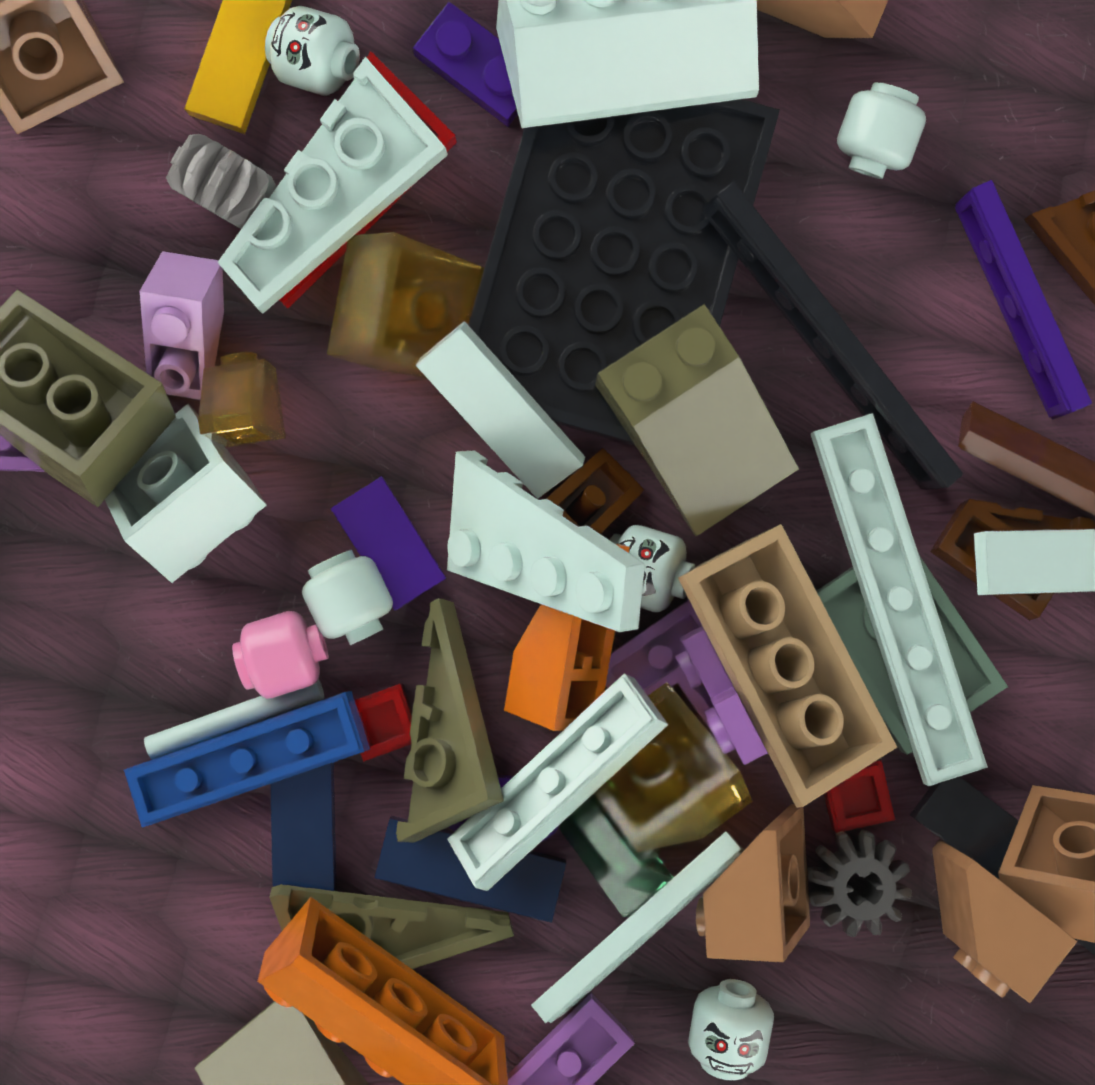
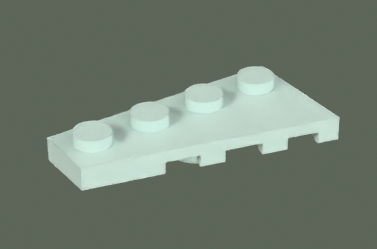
[217,57,448,314]
[447,451,645,632]

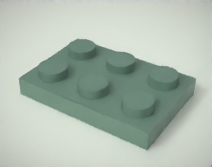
[816,555,1008,755]

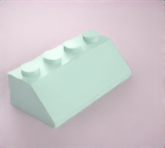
[496,0,759,128]

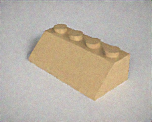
[678,524,897,808]

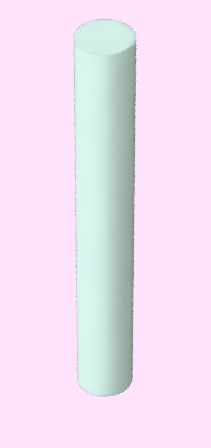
[144,679,324,760]

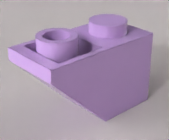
[139,251,224,401]

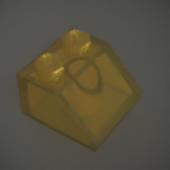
[327,232,485,379]
[594,682,753,852]

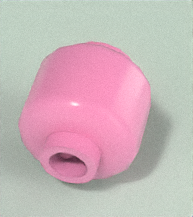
[232,611,329,699]

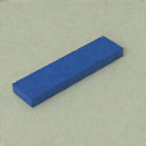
[124,691,370,828]

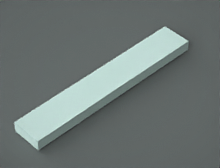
[810,413,988,786]

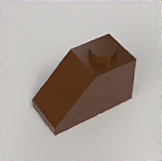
[546,448,645,534]

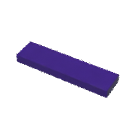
[955,180,1093,420]

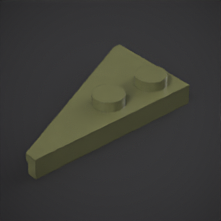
[396,598,504,843]
[269,884,514,969]

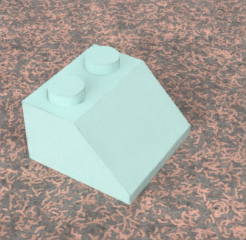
[105,404,267,583]

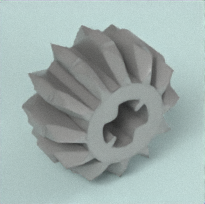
[166,134,277,229]

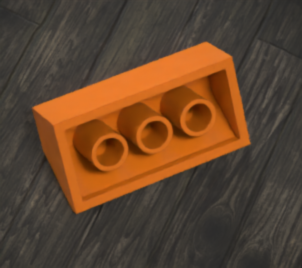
[257,897,508,1085]

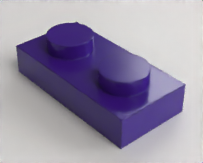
[413,2,518,127]

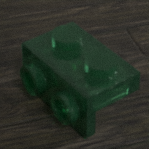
[560,783,674,918]

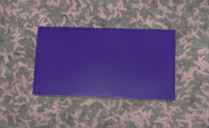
[330,476,447,611]

